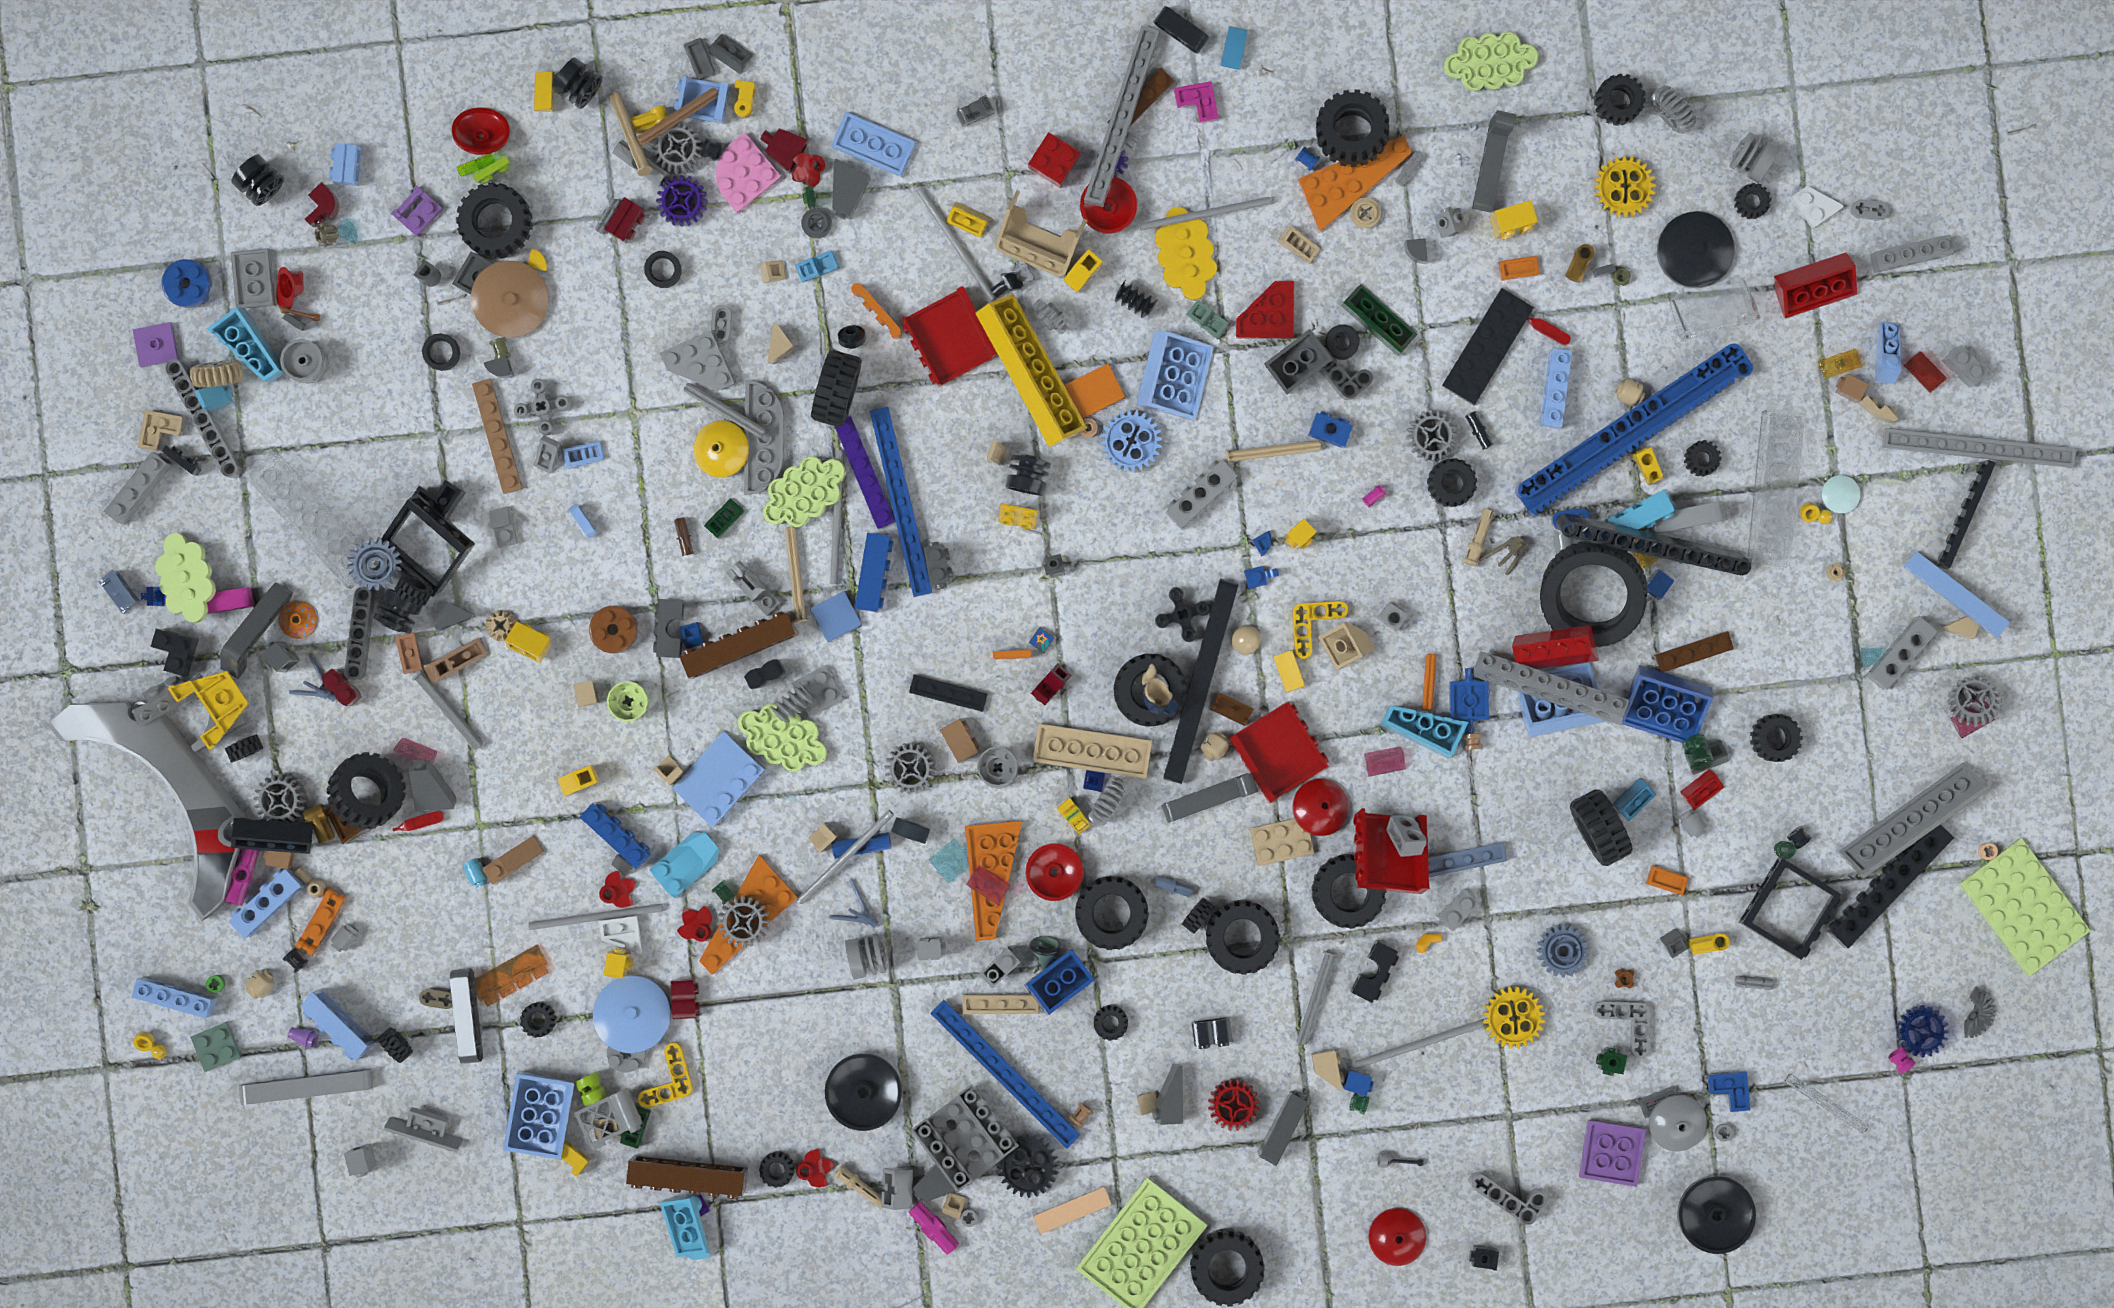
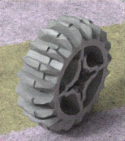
[1651,85,1696,134]
[652,123,703,174]
[1406,410,1458,462]
[1947,675,2002,727]
[884,743,936,794]
[253,774,307,822]
[1088,776,1127,826]
[717,895,770,948]

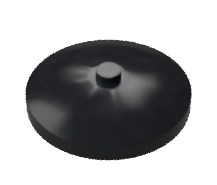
[1657,211,1735,289]
[824,1053,902,1131]
[1677,1175,1756,1254]

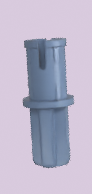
[1155,876,1193,897]

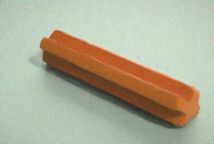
[1422,654,1437,711]

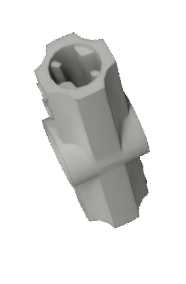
[612,140,669,187]

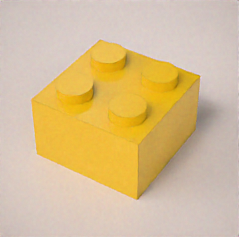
[1489,200,1538,240]

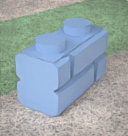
[329,143,362,186]

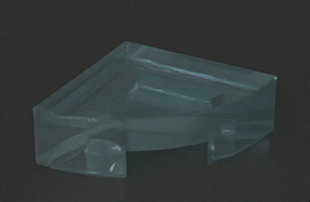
[339,218,357,244]
[1861,648,1882,668]

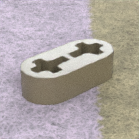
[419,988,453,1009]

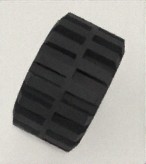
[1594,74,1646,126]
[1427,458,1478,508]
[1750,714,1803,762]

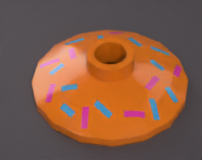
[279,601,317,639]

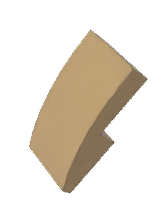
[1857,395,1898,423]

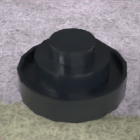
[838,325,866,349]

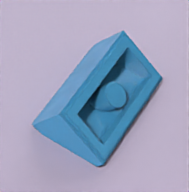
[1613,778,1656,821]

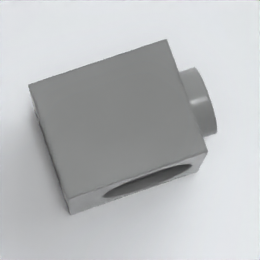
[1377,602,1408,632]

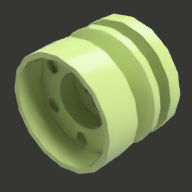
[607,681,649,722]

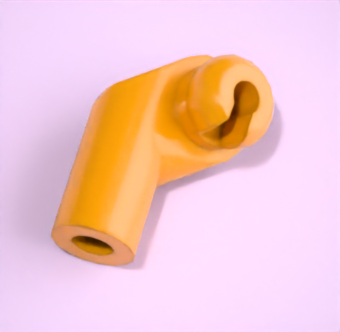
[1416,933,1441,954]

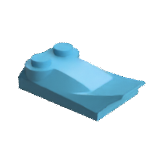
[649,832,719,898]
[660,1194,711,1260]

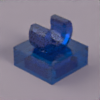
[141,586,165,606]
[1083,770,1105,792]

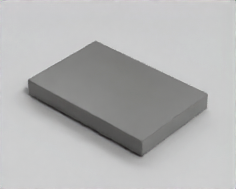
[230,248,276,309]

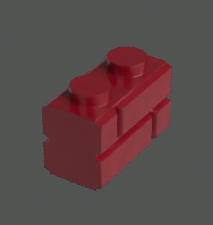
[604,197,646,244]

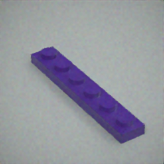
[834,416,895,529]

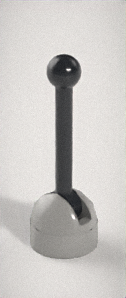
[1377,1152,1424,1168]

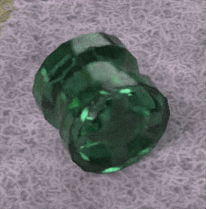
[1349,1093,1369,1115]

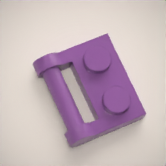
[391,185,443,237]

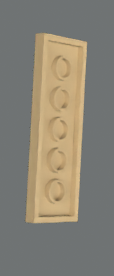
[1032,724,1152,779]

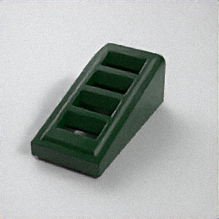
[704,498,745,539]
[620,1105,651,1149]

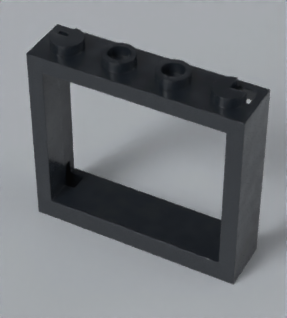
[381,493,475,597]
[1738,857,1841,960]

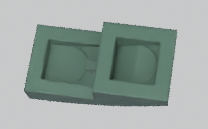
[1186,300,1229,340]

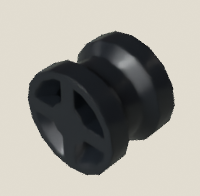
[701,138,722,161]
[1787,826,1812,849]

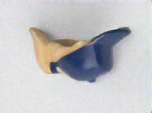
[1142,664,1178,716]

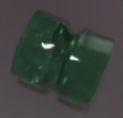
[1682,734,1714,771]

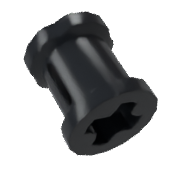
[282,947,309,973]

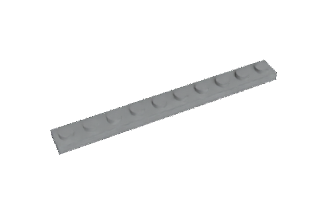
[1084,25,1160,207]
[1882,428,2076,468]

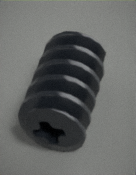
[1115,280,1158,319]

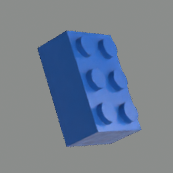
[1024,949,1095,1015]

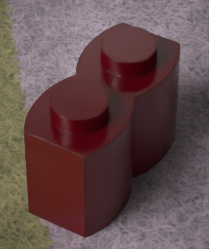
[321,669,362,706]
[670,978,700,1020]

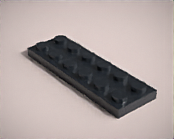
[1442,288,1534,406]

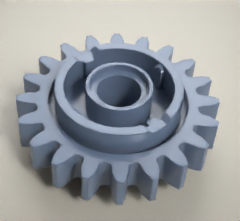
[347,537,402,591]
[1536,924,1590,978]

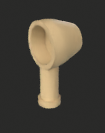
[294,867,327,898]

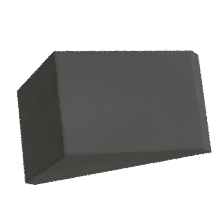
[435,602,476,630]

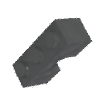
[653,599,684,658]

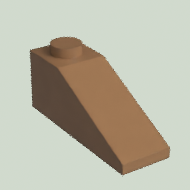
[423,638,488,683]
[482,835,544,885]

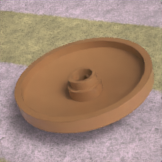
[471,261,549,338]

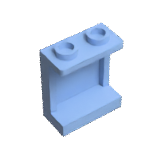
[674,75,730,124]

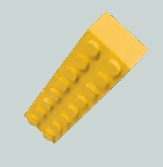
[976,294,1087,448]

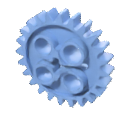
[1100,410,1162,473]

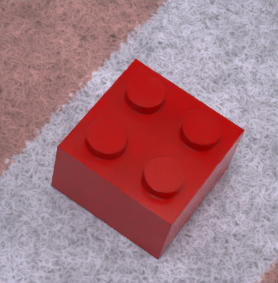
[1028,132,1081,188]

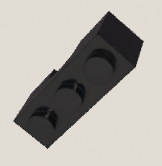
[1350,940,1399,1003]

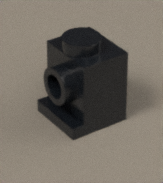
[1469,1245,1499,1271]

